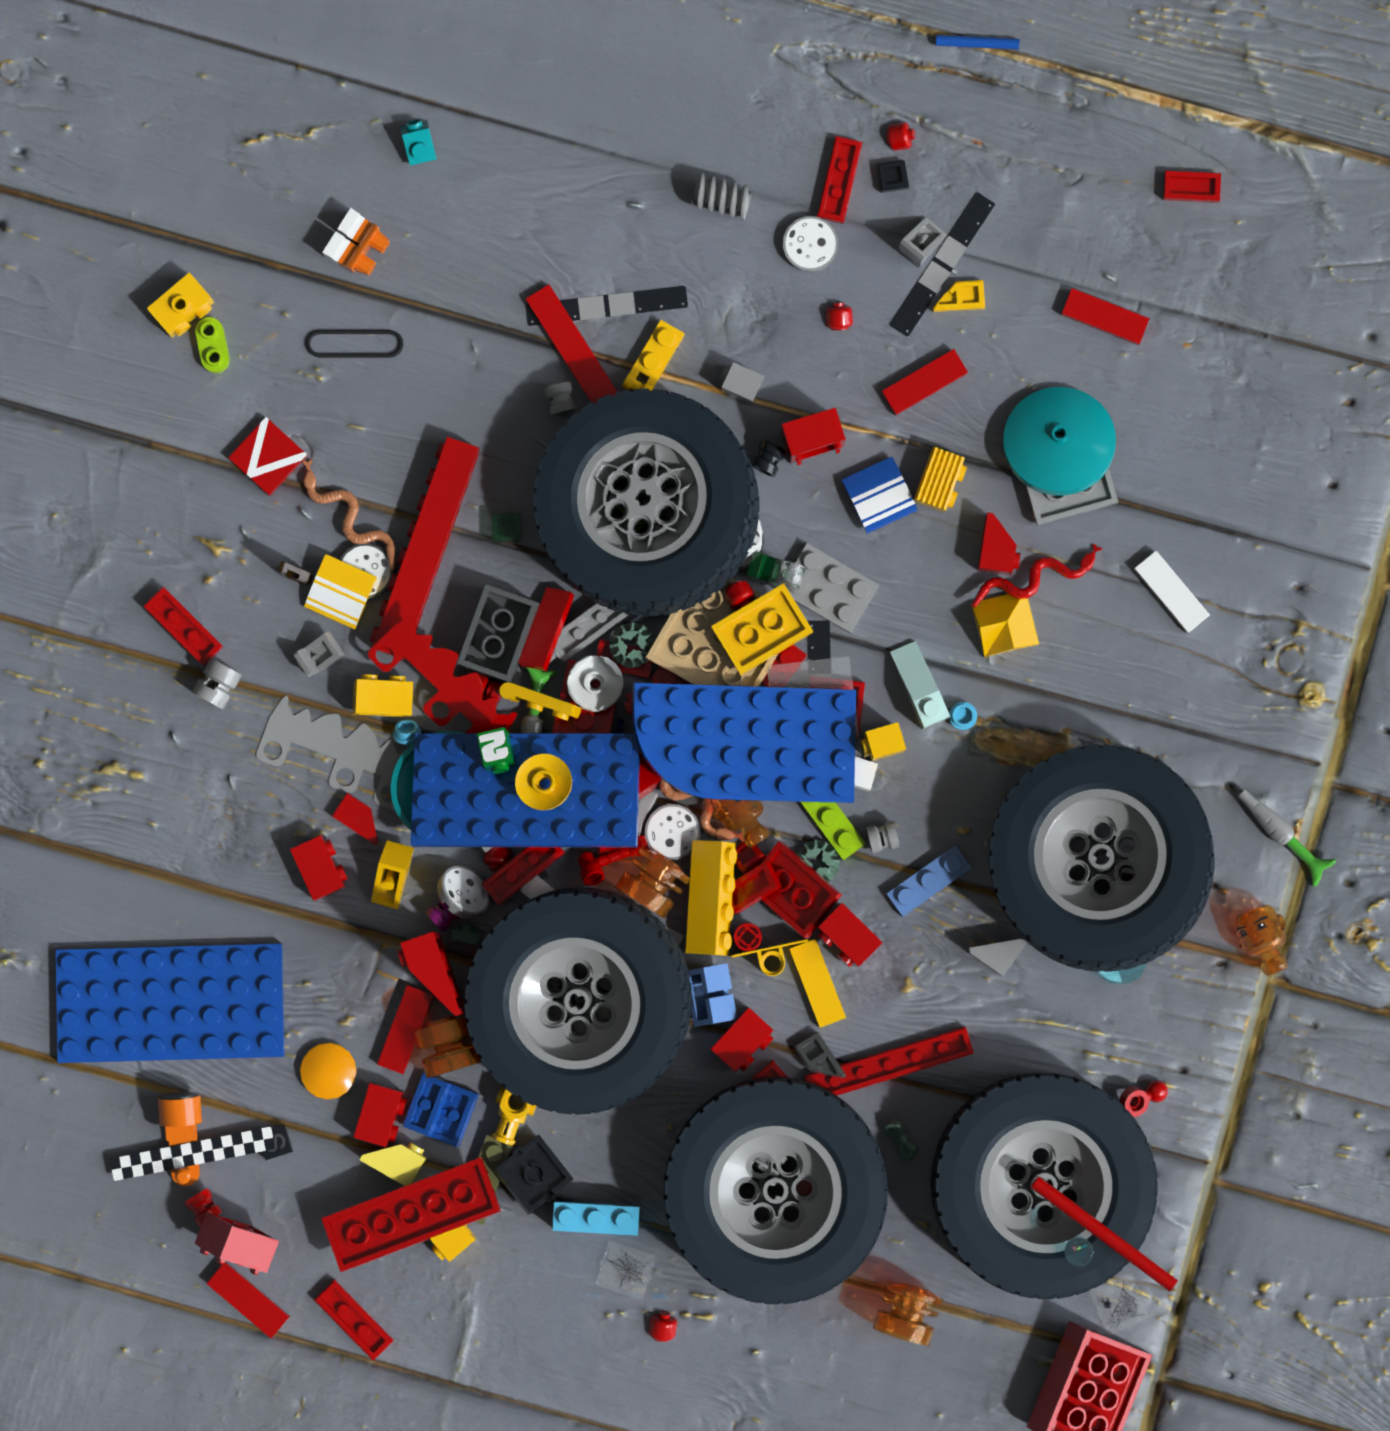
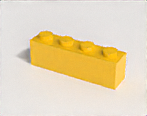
[685,840,737,956]

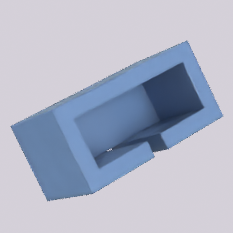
[688,963,737,1027]

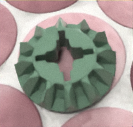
[610,622,654,668]
[796,840,840,882]

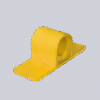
[730,939,808,976]

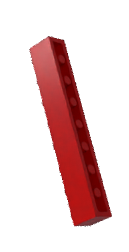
[369,437,480,661]

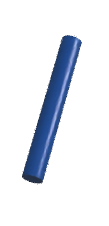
[935,35,1020,50]

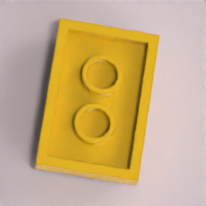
[711,583,813,676]

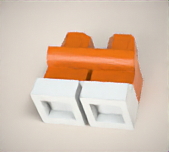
[322,208,390,276]

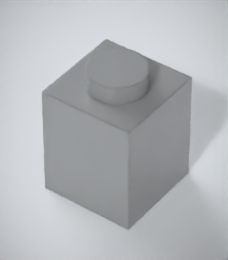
[719,362,764,405]

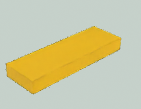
[789,939,846,1028]

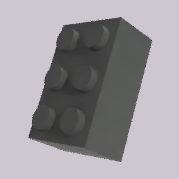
[457,584,540,683]

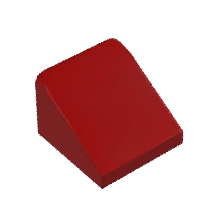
[735,837,766,874]

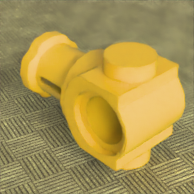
[491,1086,537,1146]

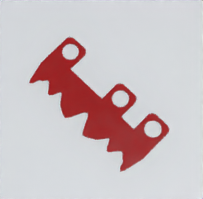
[368,614,517,734]

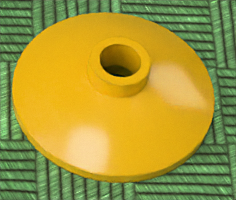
[515,754,572,810]

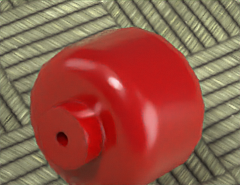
[886,122,915,151]
[825,302,853,330]
[724,580,755,611]
[483,847,513,872]
[648,1311,678,1342]

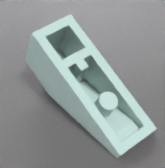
[890,641,950,729]

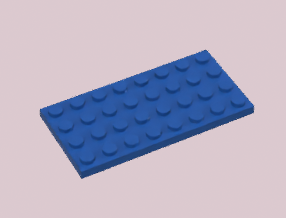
[411,734,640,848]
[56,944,285,1063]

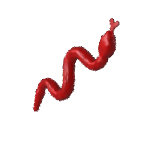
[972,544,1102,607]

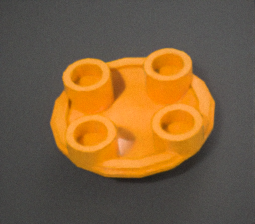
[300,1043,357,1099]

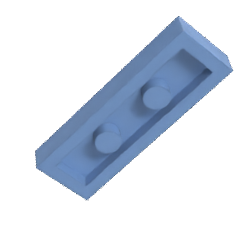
[886,845,971,917]

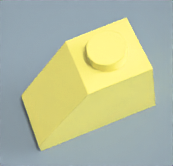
[360,1142,427,1186]

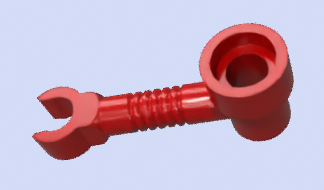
[577,836,650,886]

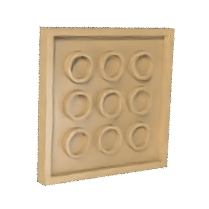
[646,578,779,687]

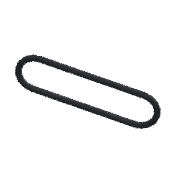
[306,330,404,358]

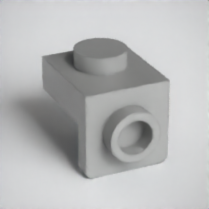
[293,631,345,677]

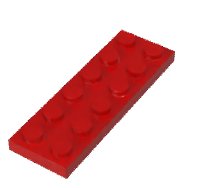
[321,1157,502,1272]

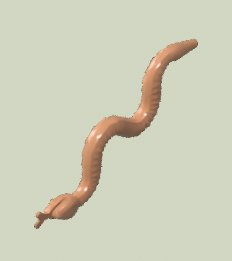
[302,460,396,570]
[640,751,746,842]

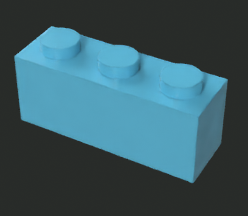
[552,1200,640,1236]

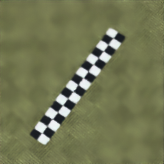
[110,1127,275,1181]

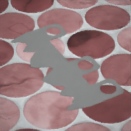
[256,695,404,810]

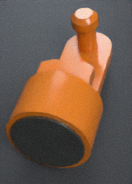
[158,1092,202,1186]

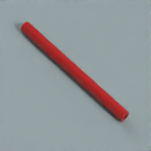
[1030,1176,1178,1292]

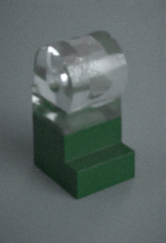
[747,552,806,591]

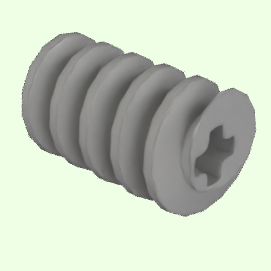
[691,173,753,221]

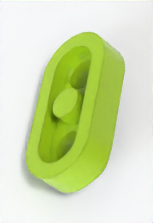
[195,317,230,374]

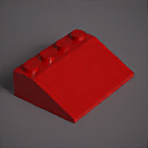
[397,932,465,1016]
[1026,1321,1152,1431]

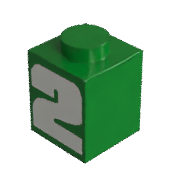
[477,727,516,774]

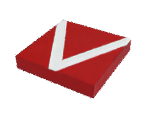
[228,417,308,496]

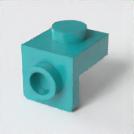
[401,119,437,166]

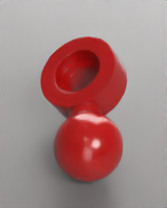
[1119,1080,1168,1117]

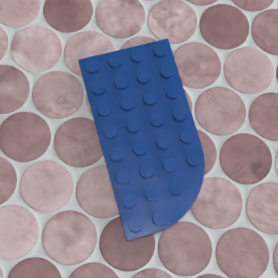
[632,683,856,803]

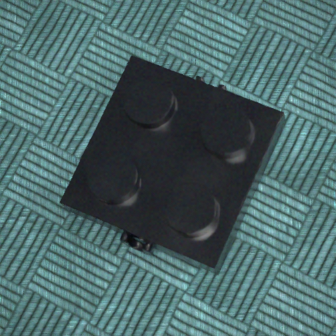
[493,1134,573,1215]

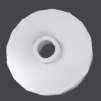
[567,656,624,712]

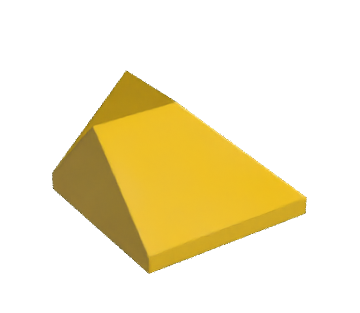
[971,594,1039,658]

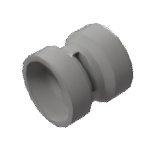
[544,382,578,417]
[865,821,900,854]

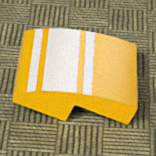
[304,554,377,630]

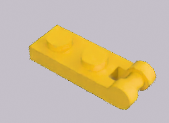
[622,320,685,391]
[499,682,582,721]

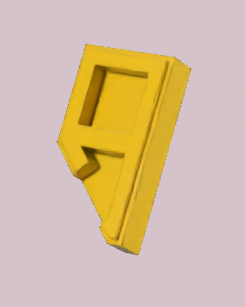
[933,280,985,312]

